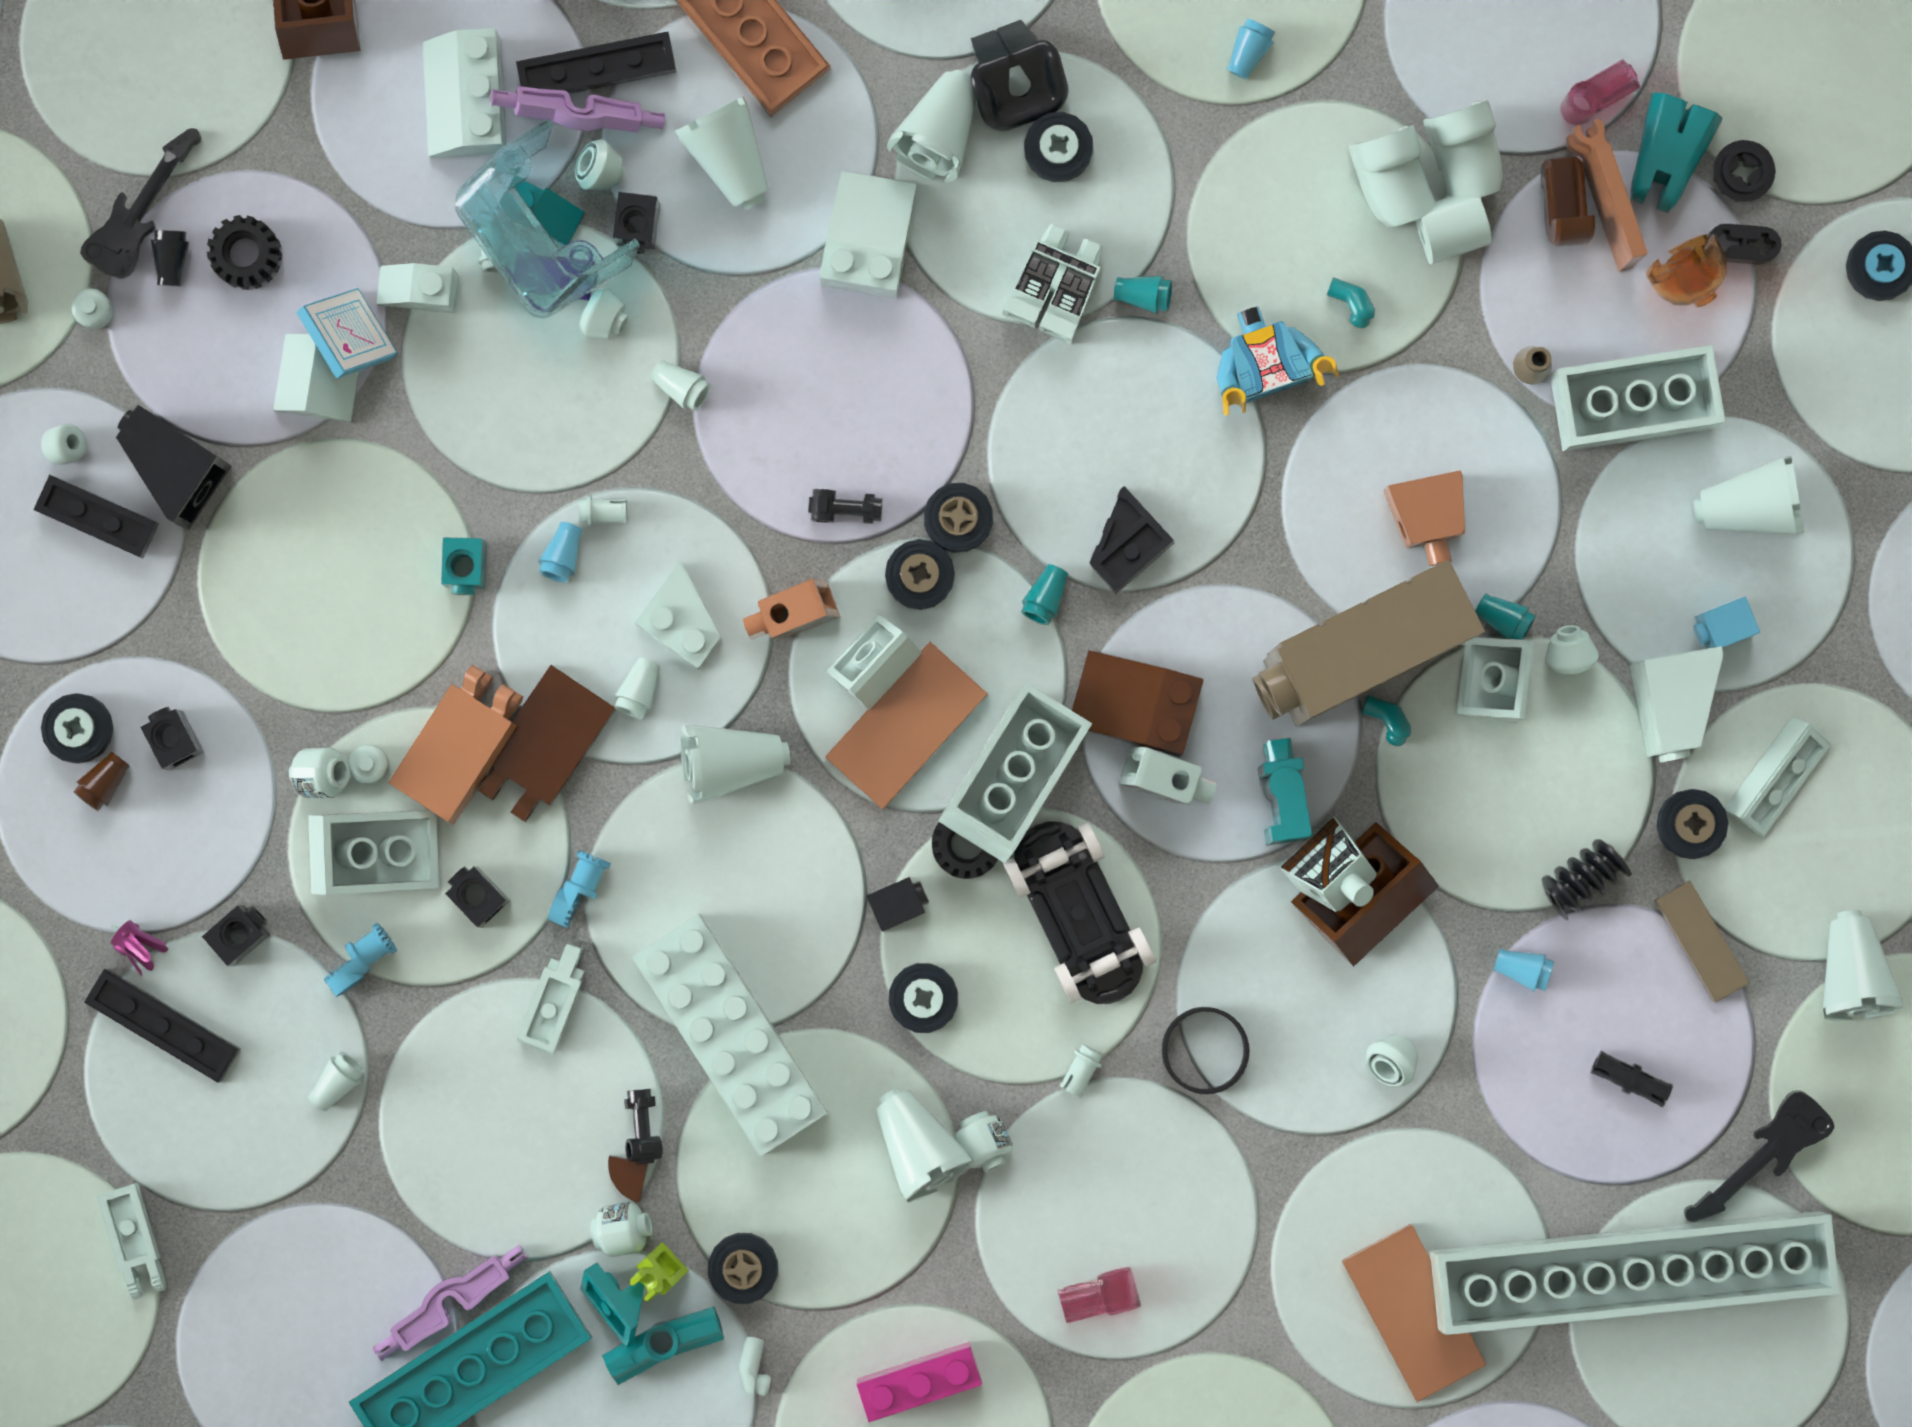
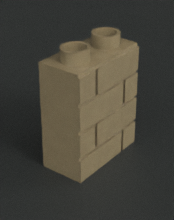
[1252,559,1485,726]

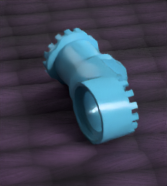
[547,850,611,928]
[324,922,398,997]

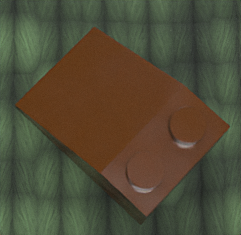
[273,0,361,60]
[1072,650,1204,757]

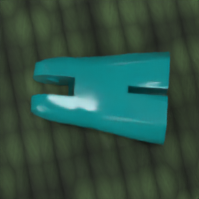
[1630,92,1723,213]

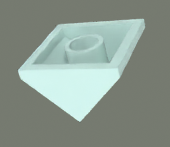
[274,334,360,423]
[826,615,922,710]
[1456,637,1534,722]

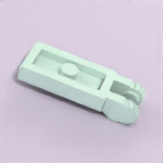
[97,1183,167,1300]

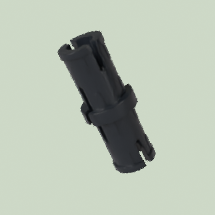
[1590,1050,1673,1108]

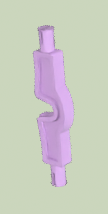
[490,86,665,132]
[373,1244,528,1361]

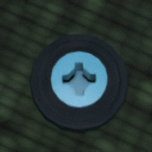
[1846,230,1912,301]

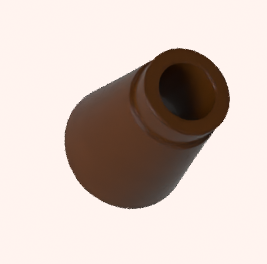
[73,752,130,811]

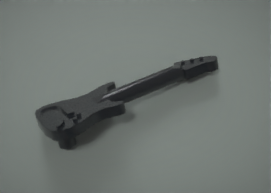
[80,128,201,279]
[1684,1090,1835,1222]

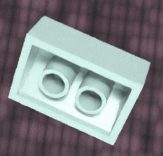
[423,28,507,158]

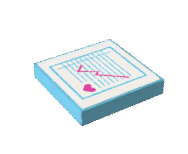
[296,288,398,379]

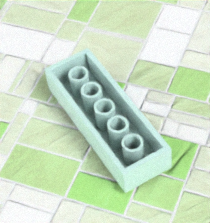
[631,914,829,1157]

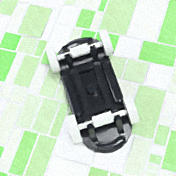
[1003,821,1156,1004]

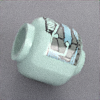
[289,748,350,798]
[955,1111,1013,1173]
[591,1202,652,1257]

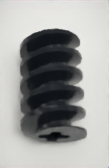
[1541,839,1632,921]

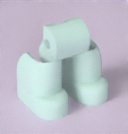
[1348,99,1503,265]

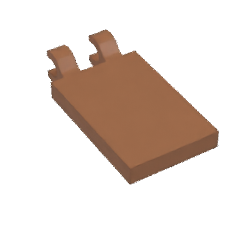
[1566,119,1648,272]
[388,665,523,825]

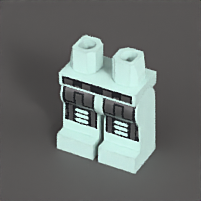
[1003,224,1103,344]

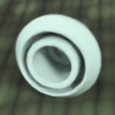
[575,139,625,190]
[580,288,629,339]
[1545,625,1599,674]
[1366,1035,1418,1087]

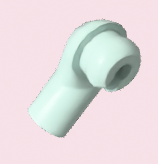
[739,1337,771,1396]

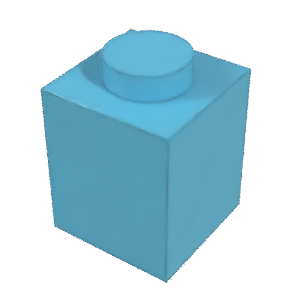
[1693,596,1761,649]

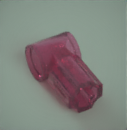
[1560,59,1640,125]
[1058,1267,1141,1323]

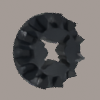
[1713,140,1776,202]

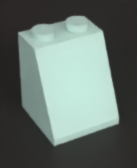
[1630,646,1724,763]

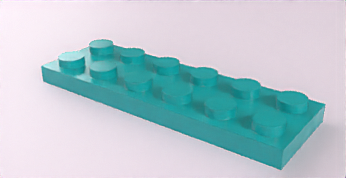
[348,1271,592,1427]

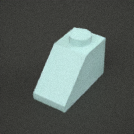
[377,263,459,313]

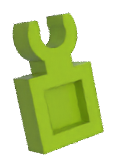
[630,1242,689,1302]

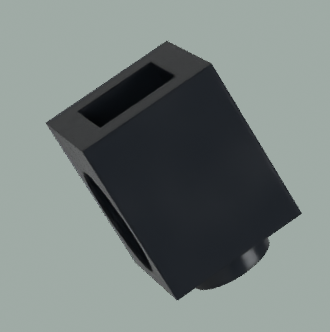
[613,192,660,254]
[140,707,204,770]
[445,866,511,928]
[866,877,929,932]
[202,905,270,966]

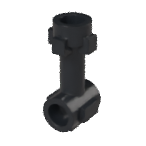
[808,489,883,524]
[624,1089,663,1165]

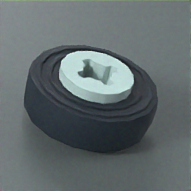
[1024,112,1093,182]
[41,693,114,764]
[889,963,958,1033]

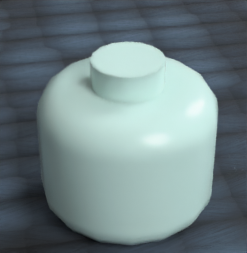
[71,288,114,330]
[41,424,87,465]
[348,745,389,784]

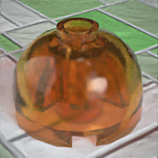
[1646,234,1727,307]

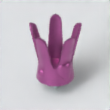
[110,920,168,976]

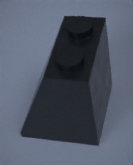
[116,405,232,530]

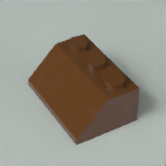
[1291,822,1439,967]

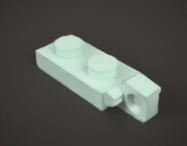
[516,943,584,1055]

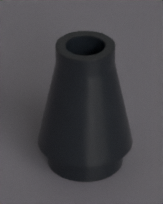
[150,230,190,286]

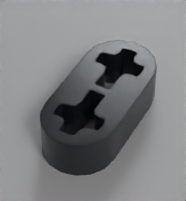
[1704,224,1782,265]

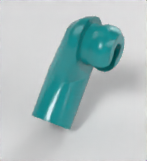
[1327,277,1375,328]
[1362,695,1411,746]

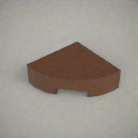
[608,1155,648,1202]

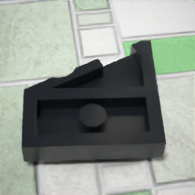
[1089,486,1175,594]

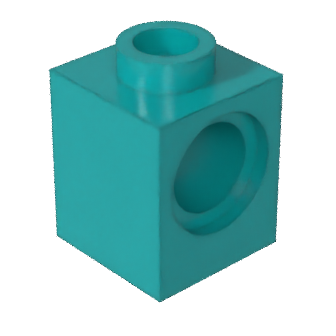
[441,537,487,595]

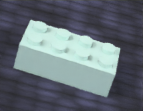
[1550,345,1725,452]
[938,682,1092,863]

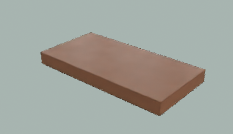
[675,0,831,117]
[825,642,988,810]
[1341,1224,1486,1402]

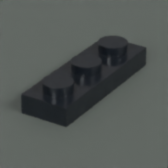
[33,474,159,559]

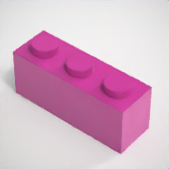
[856,1342,982,1422]

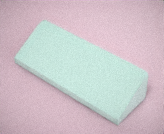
[1725,717,1831,838]

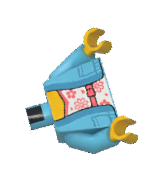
[1216,306,1339,416]

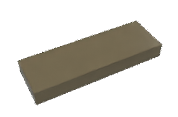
[1654,881,1750,1002]

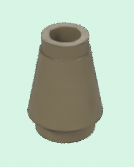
[1513,346,1552,385]

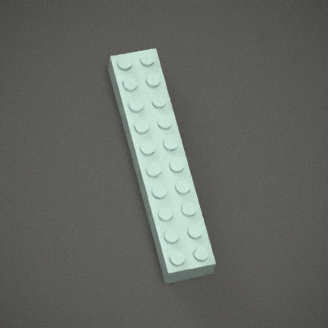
[1430,1211,1840,1335]

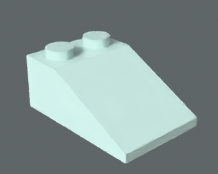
[819,171,917,298]
[308,810,439,895]

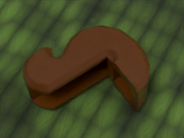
[1541,157,1595,247]

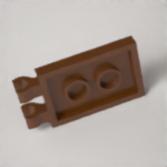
[478,665,616,822]

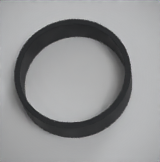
[1162,1007,1250,1094]

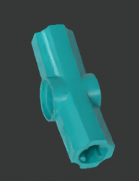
[602,1306,724,1385]

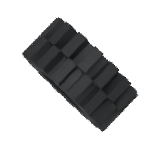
[207,215,282,290]
[932,822,998,879]

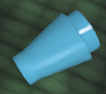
[1227,18,1275,80]
[538,522,582,583]
[1493,949,1555,992]

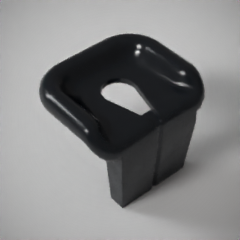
[970,20,1069,131]

